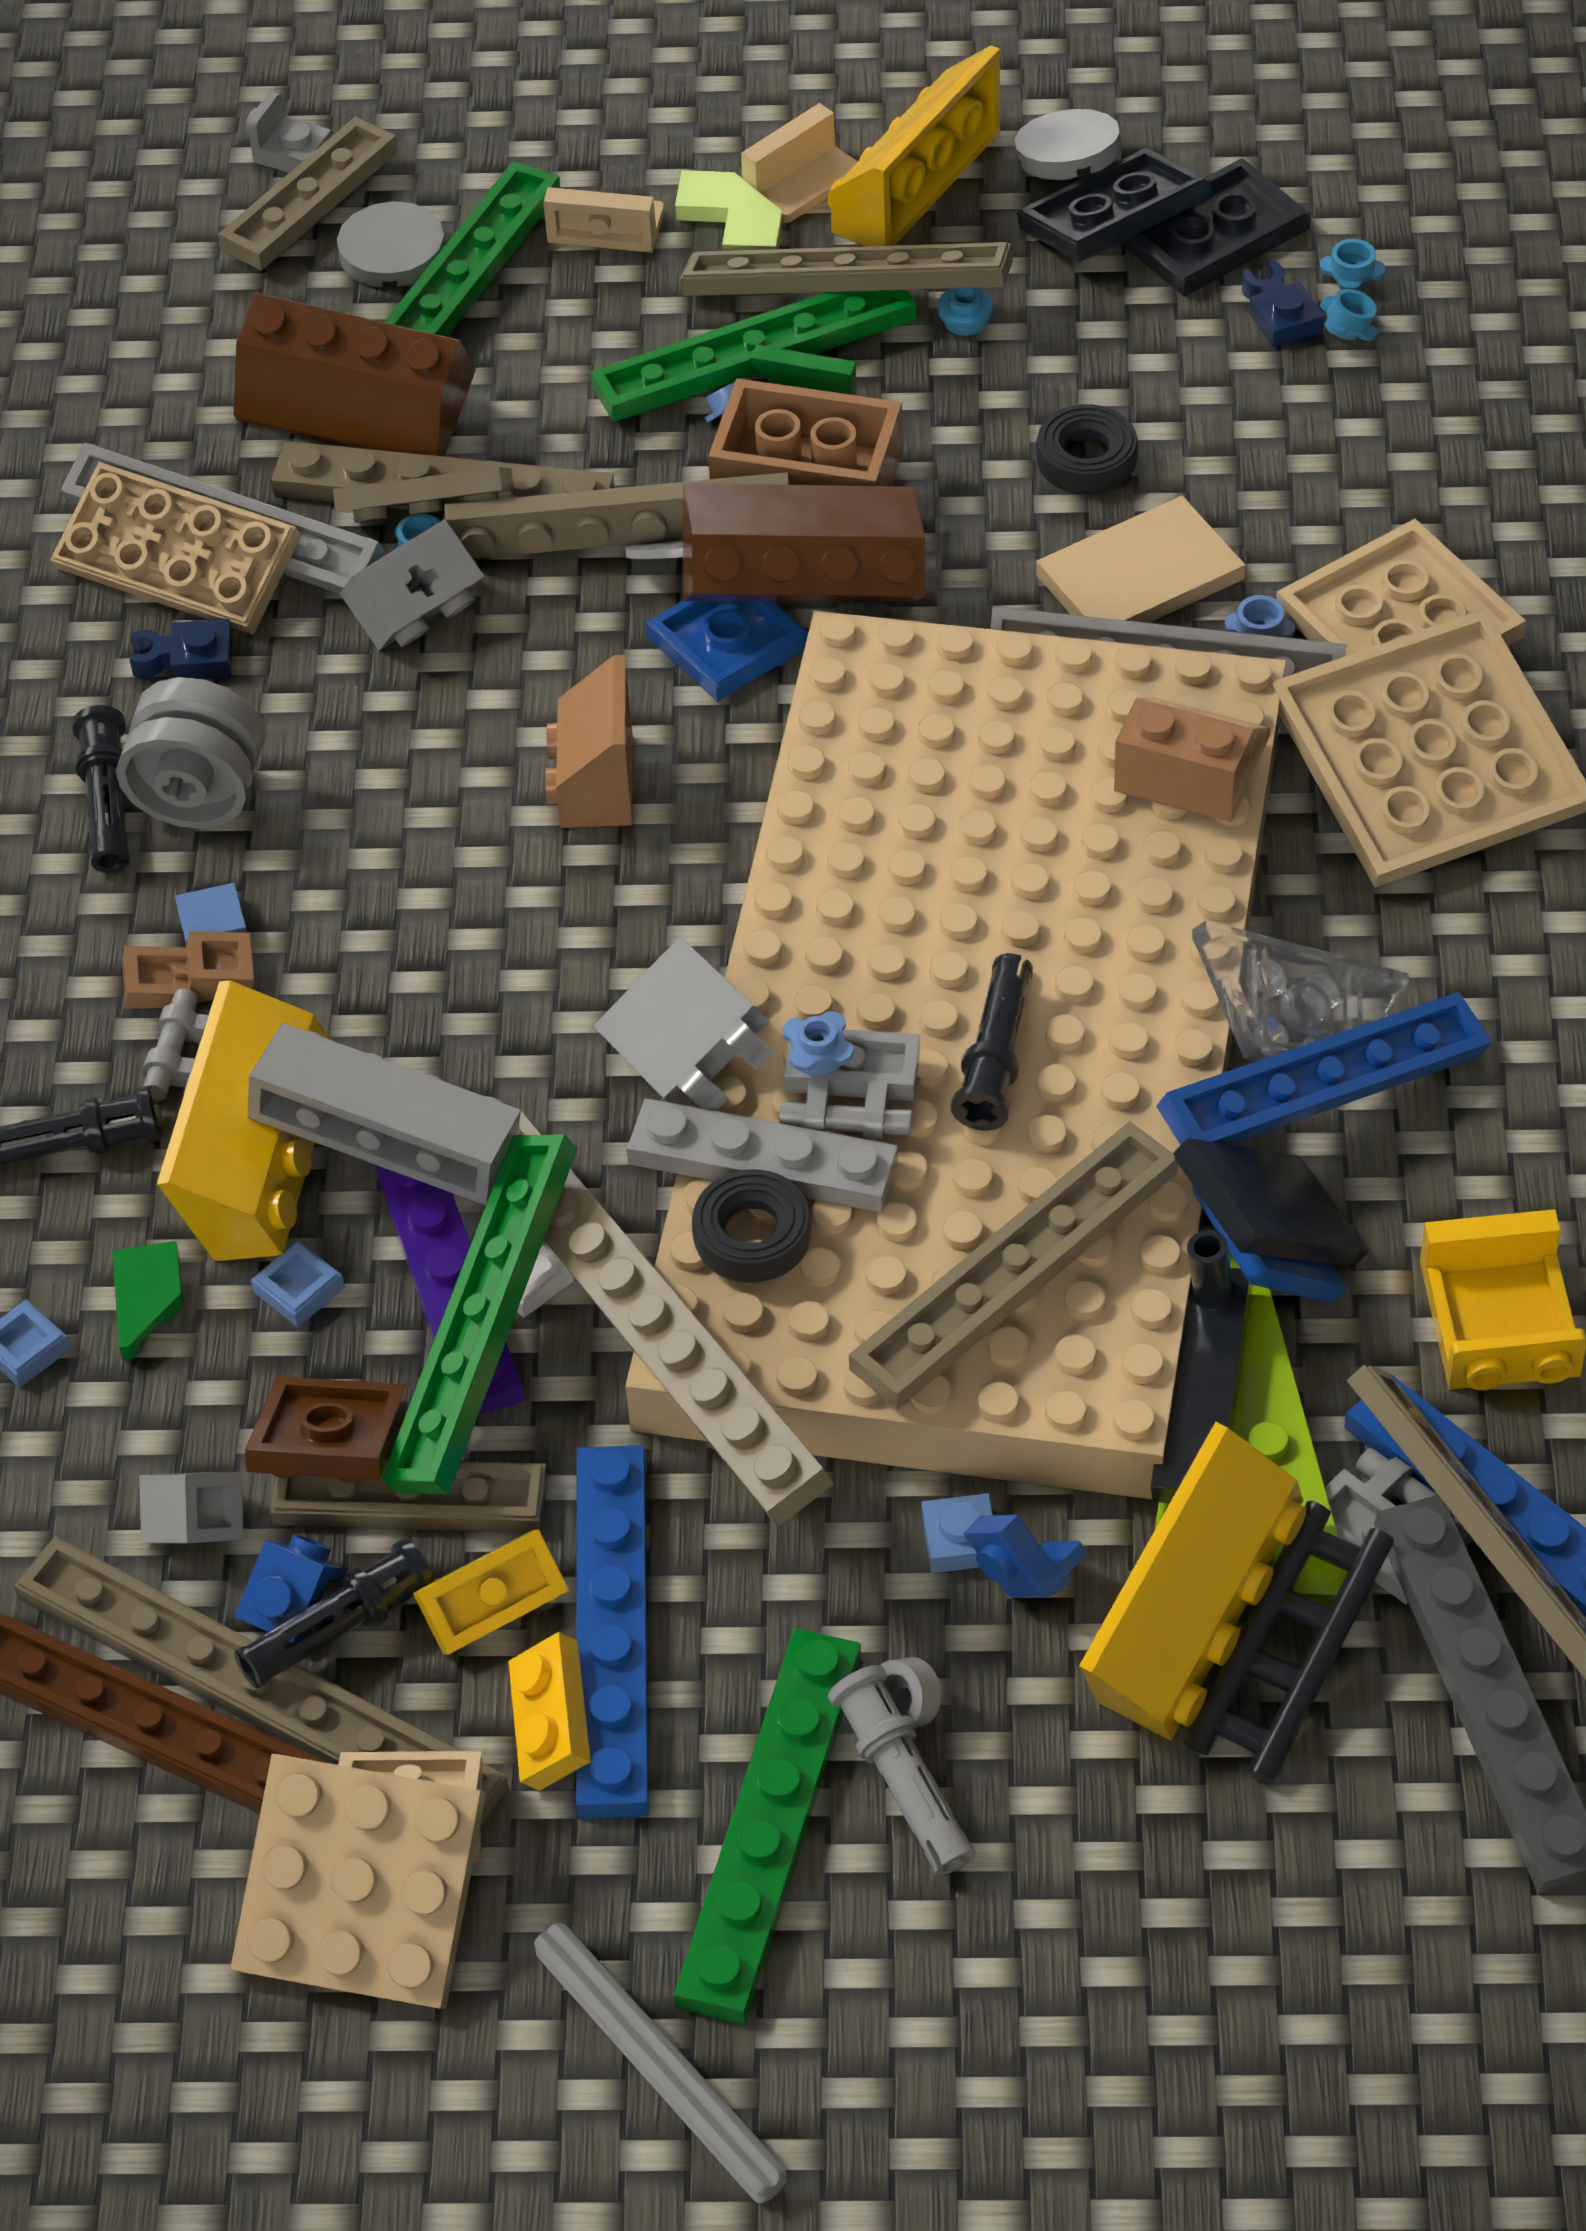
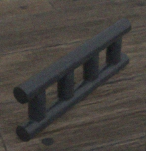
[1184,1500,1395,1785]

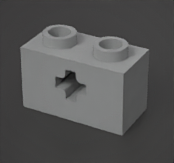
[339,519,485,651]

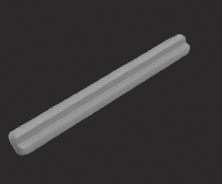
[534,1923,787,2204]

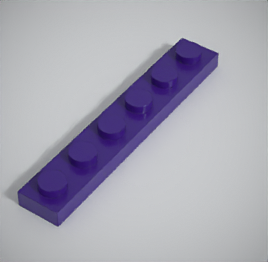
[372,1164,525,1415]

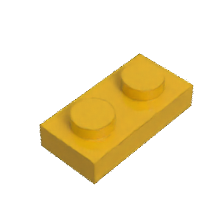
[413,1529,569,1655]
[508,1632,591,1791]

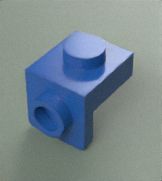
[963,1515,1088,1598]
[234,1534,347,1643]

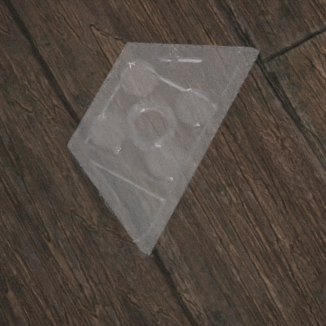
[1192,920,1409,1061]

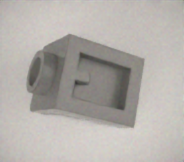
[245,91,332,172]

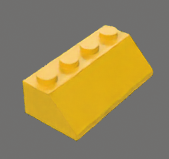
[828,45,1000,246]
[157,980,334,1262]
[1079,1422,1306,1741]

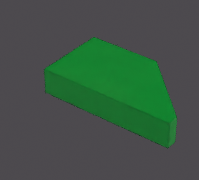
[751,344,857,396]
[112,1241,184,1360]

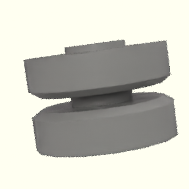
[116,677,265,829]

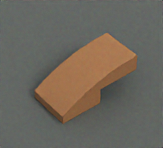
[122,931,254,1009]

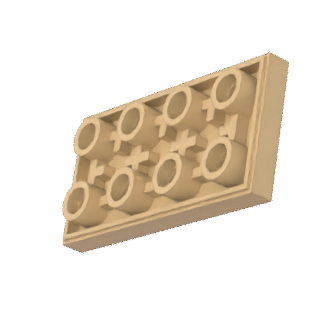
[50,462,301,635]

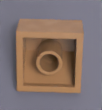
[545,655,633,828]
[1114,697,1270,822]

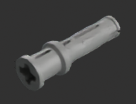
[827,1665,976,1876]

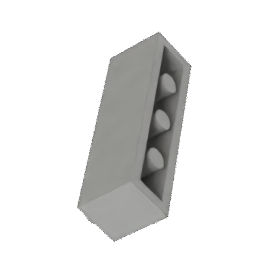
[248,1022,521,1205]

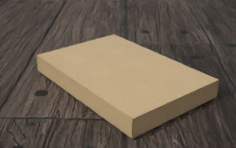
[1036,496,1246,623]

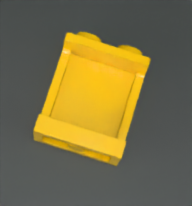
[1420,1209,1586,1390]

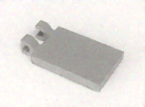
[593,937,774,1111]

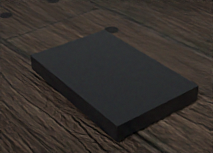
[1017,148,1212,262]
[1120,158,1311,297]
[1173,1138,1369,1267]

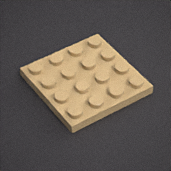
[1270,608,1586,888]

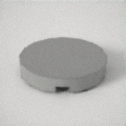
[1014,109,1122,180]
[337,201,445,287]

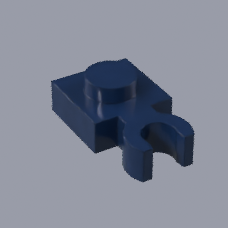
[1242,261,1324,348]
[129,619,233,679]

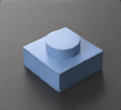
[921,1493,992,1573]

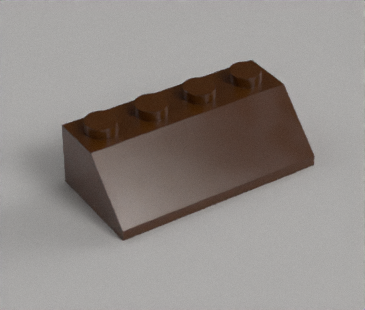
[234,292,476,457]
[683,483,925,604]

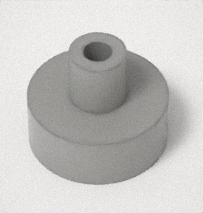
[880,1657,944,1728]

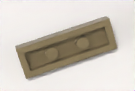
[332,467,514,522]

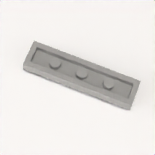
[627,1098,898,1213]

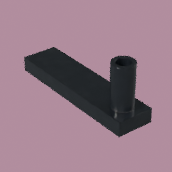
[1150,1230,1253,1503]

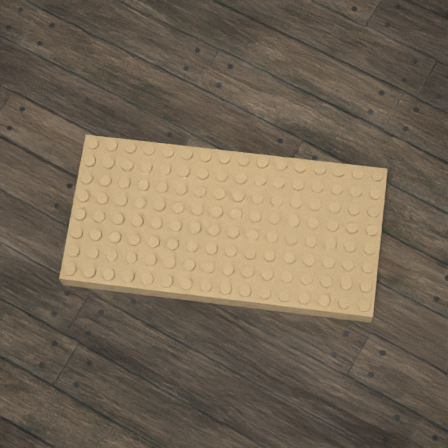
[625,611,1286,1500]

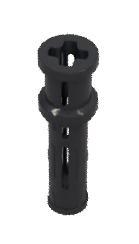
[72,705,130,874]
[951,953,1033,1131]
[0,1086,160,1165]
[234,1539,435,1689]

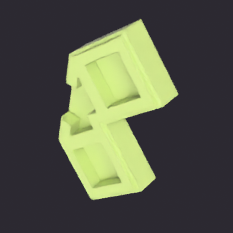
[675,170,782,251]

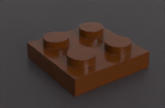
[245,1376,408,1483]

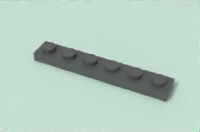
[1374,1495,1586,1894]

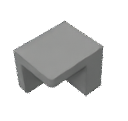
[139,1472,244,1543]

